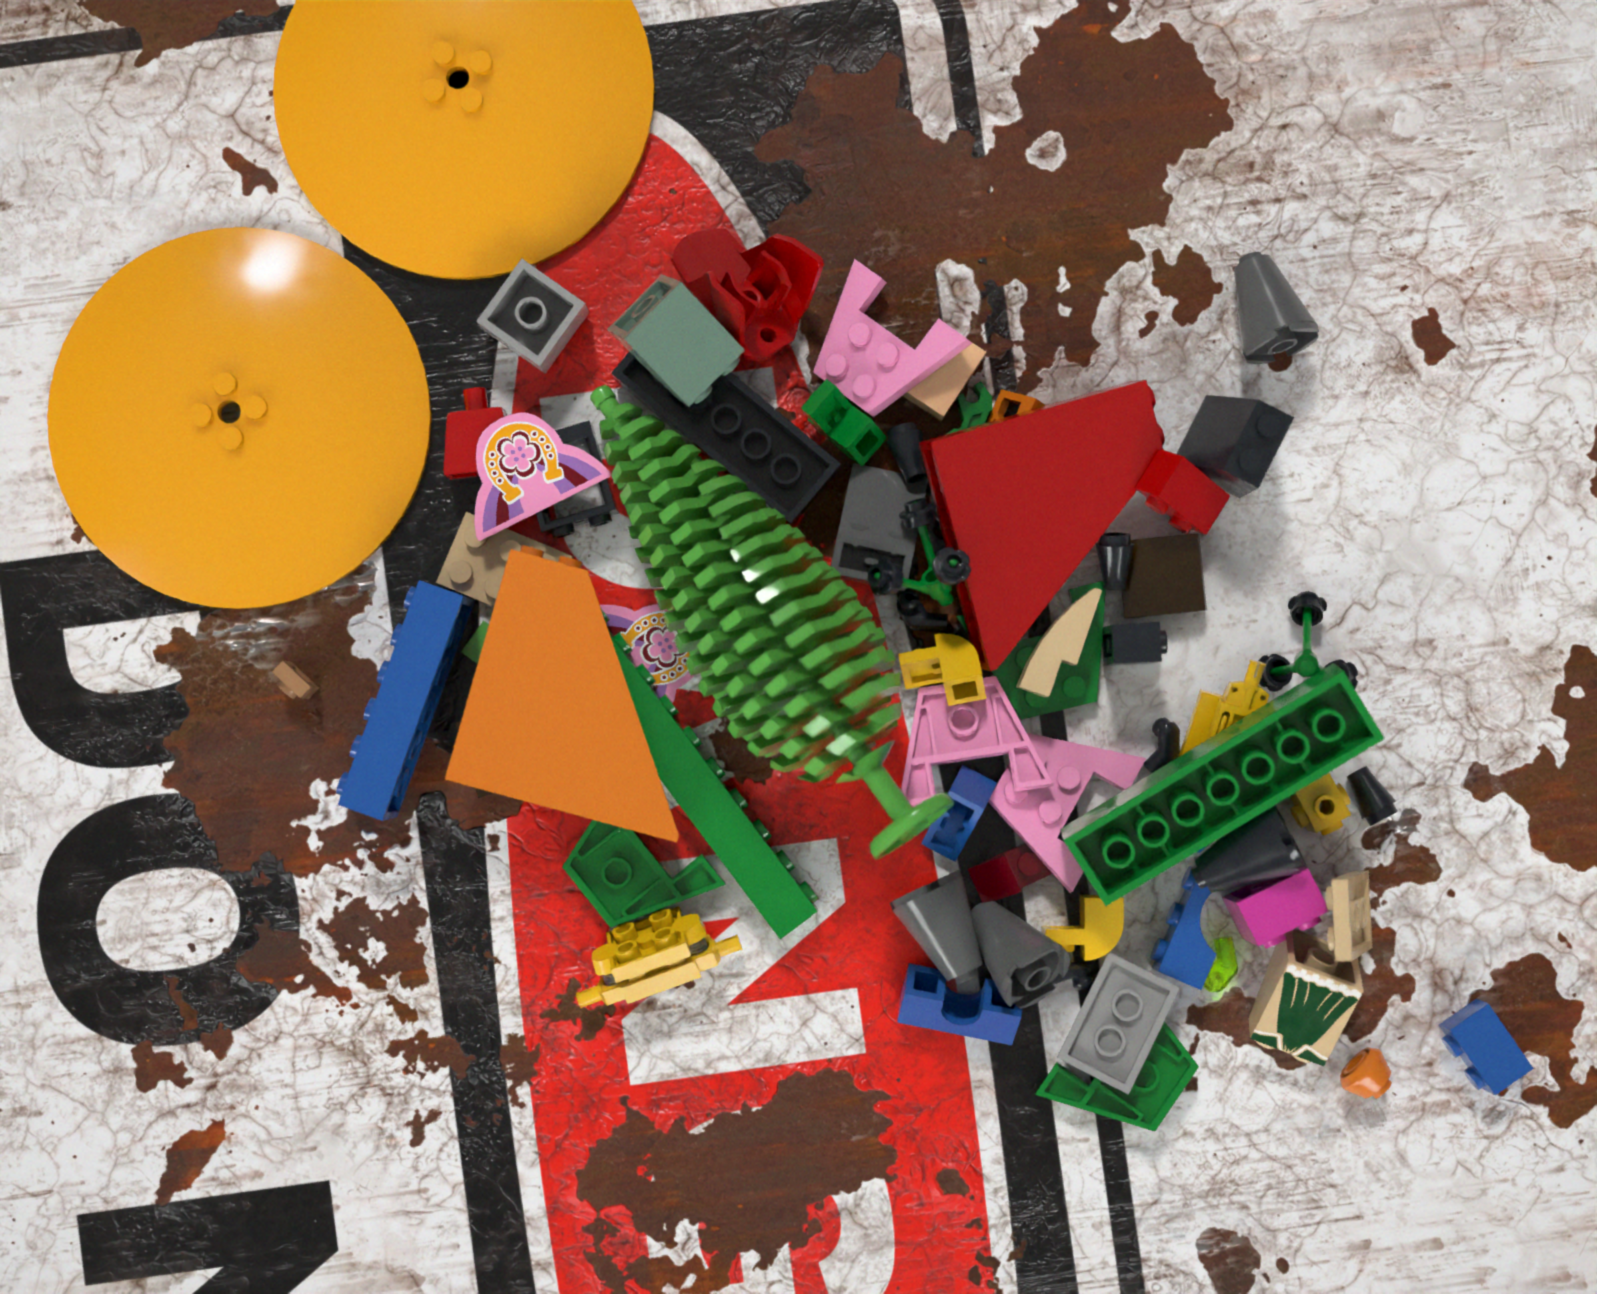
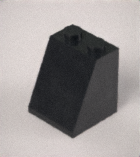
[1176,395,1294,498]

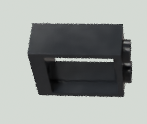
[536,420,619,539]

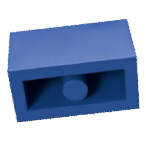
[1439,999,1534,1095]

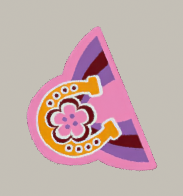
[474,412,611,541]
[600,604,694,702]

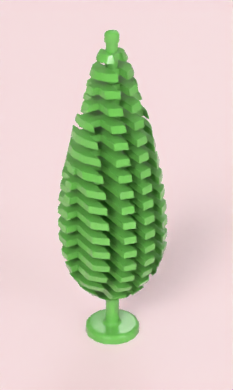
[590,385,954,860]

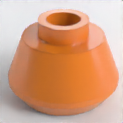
[1340,1047,1392,1099]

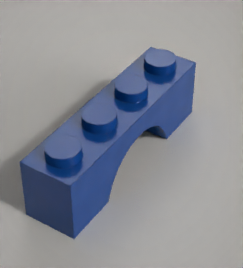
[1150,844,1217,990]

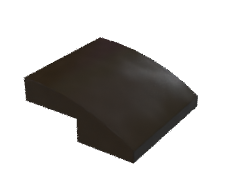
[1122,534,1207,619]

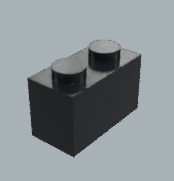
[1102,622,1168,666]

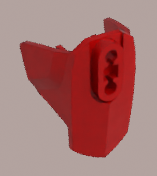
[671,228,824,362]

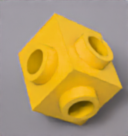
[1289,773,1351,836]

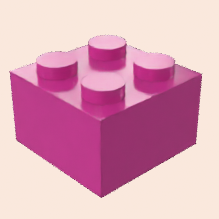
[1222,868,1330,948]

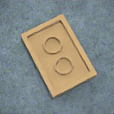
[436,512,574,607]
[1326,870,1373,961]

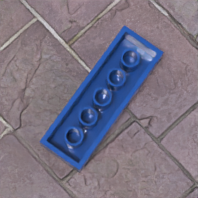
[336,580,475,821]

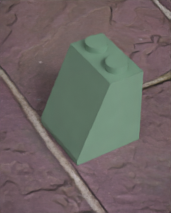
[607,274,745,406]

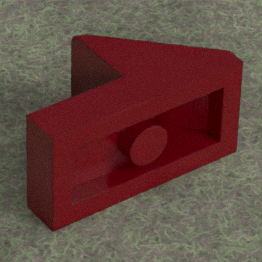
[967,843,1052,903]

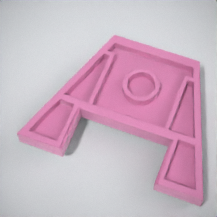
[813,259,972,417]
[901,676,1054,807]
[988,733,1146,893]

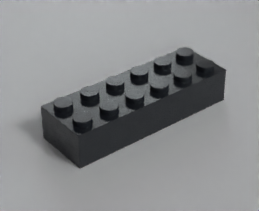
[611,352,841,527]

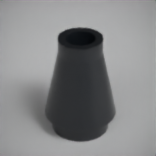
[886,422,927,483]
[1095,532,1134,590]
[1346,766,1398,826]

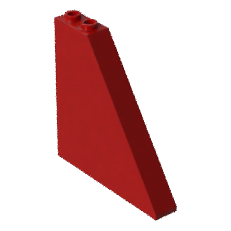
[919,380,1165,671]

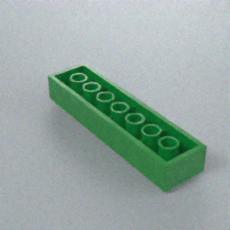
[1060,663,1385,906]

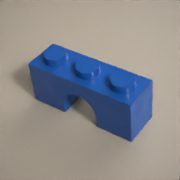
[897,963,1022,1045]

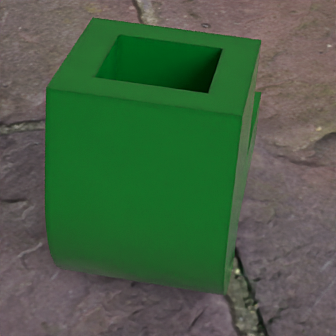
[801,379,887,466]

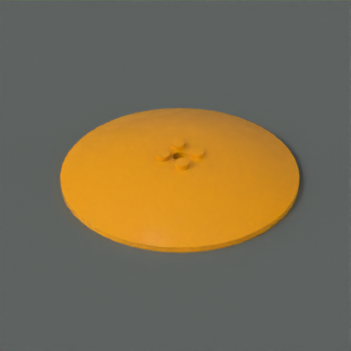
[273,0,655,280]
[47,227,432,609]

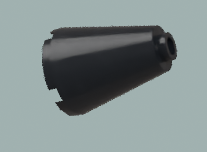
[1190,805,1308,893]

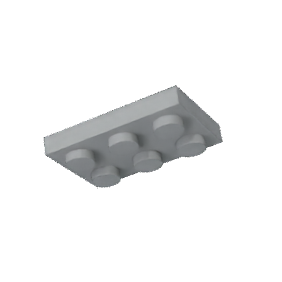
[1057,952,1180,1094]

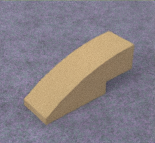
[1016,588,1102,697]

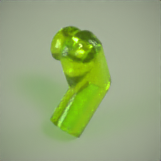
[1203,936,1238,992]

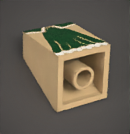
[1248,929,1364,1067]

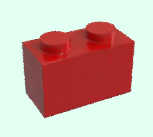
[1135,449,1230,535]

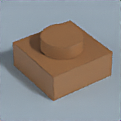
[272,661,319,699]

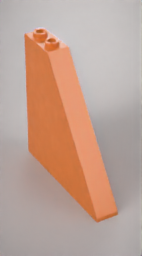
[445,545,679,843]

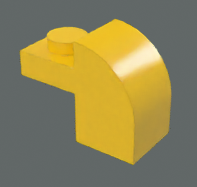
[898,634,987,706]
[1041,895,1124,961]

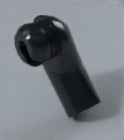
[896,590,948,633]
[1143,718,1180,773]
[1052,962,1093,990]

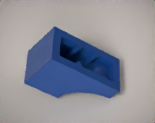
[921,765,997,862]

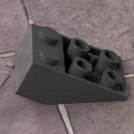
[831,463,928,592]

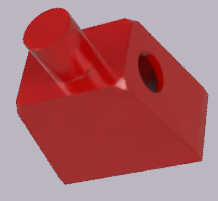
[443,387,507,480]

